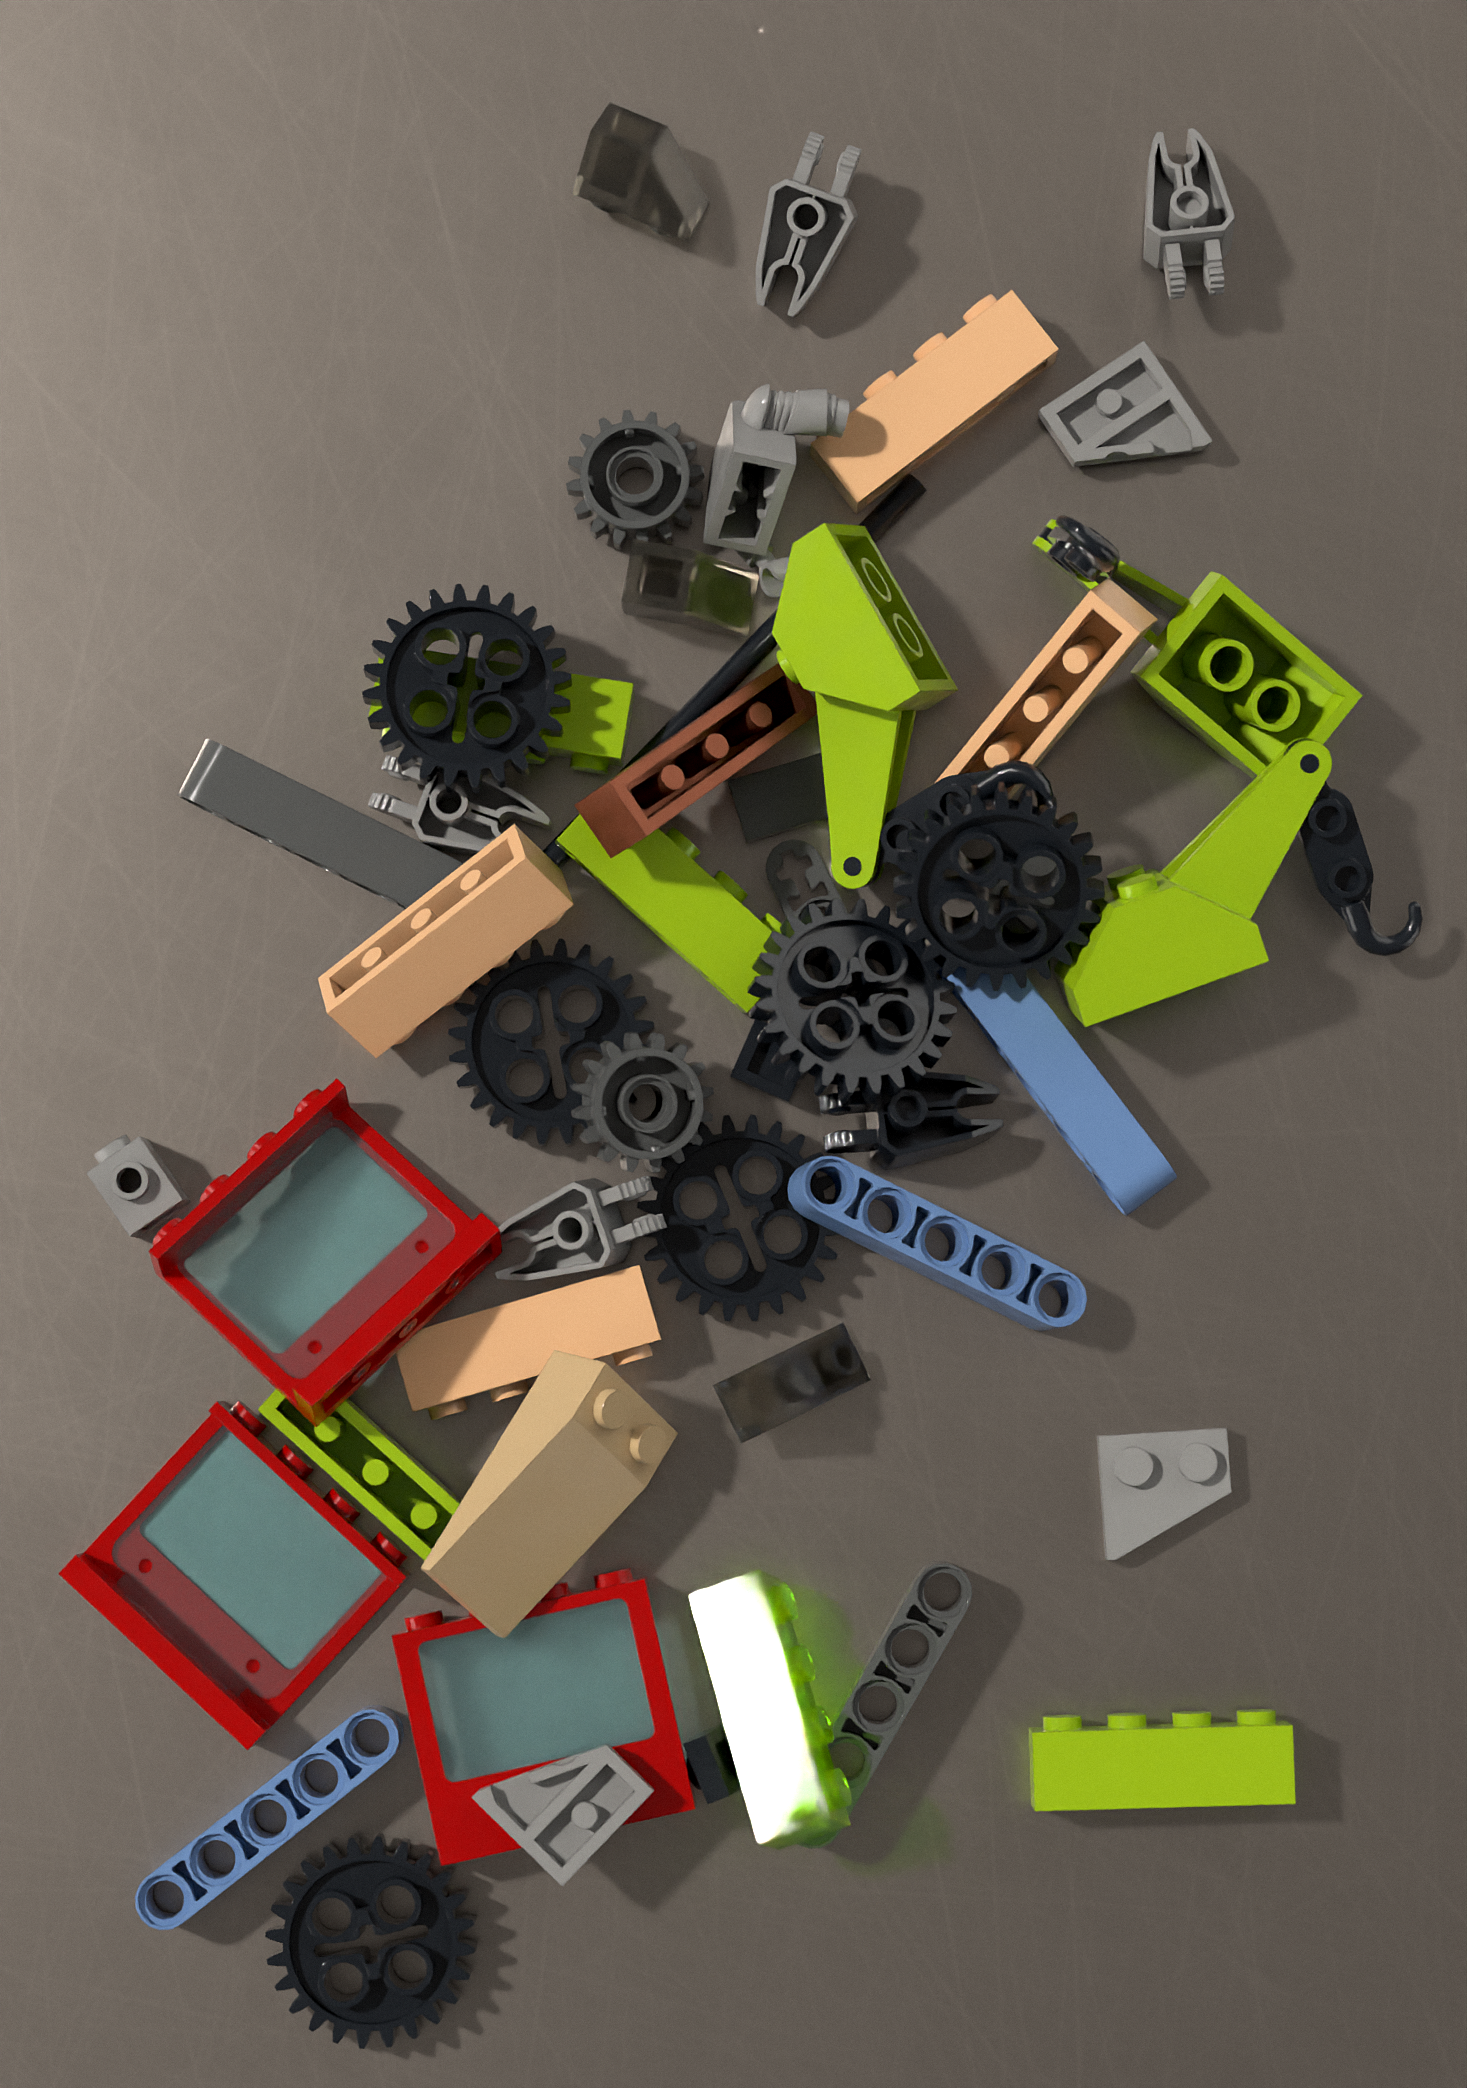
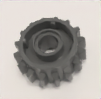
[566,410,705,551]
[571,1032,714,1173]

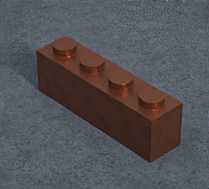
[574,663,817,858]

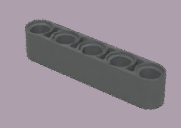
[177,738,464,909]
[784,1561,972,1849]

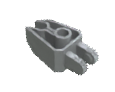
[1143,128,1235,300]
[756,132,861,317]
[368,755,552,856]
[495,1175,667,1281]

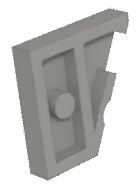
[1038,341,1213,467]
[1097,1428,1231,1560]
[472,1743,654,1886]

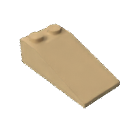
[421,1350,678,1638]

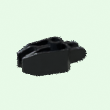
[819,1072,1004,1170]

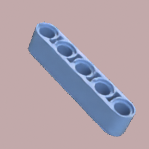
[939,966,1177,1217]
[787,1155,1087,1331]
[135,1705,404,1930]

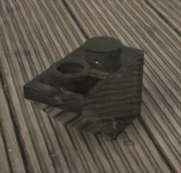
[572,103,710,241]
[621,539,759,637]
[713,1323,871,1443]

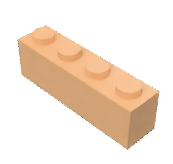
[810,290,1059,515]
[935,578,1158,799]
[318,824,574,1058]
[396,1265,662,1420]

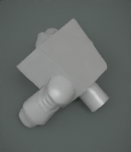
[703,384,849,597]

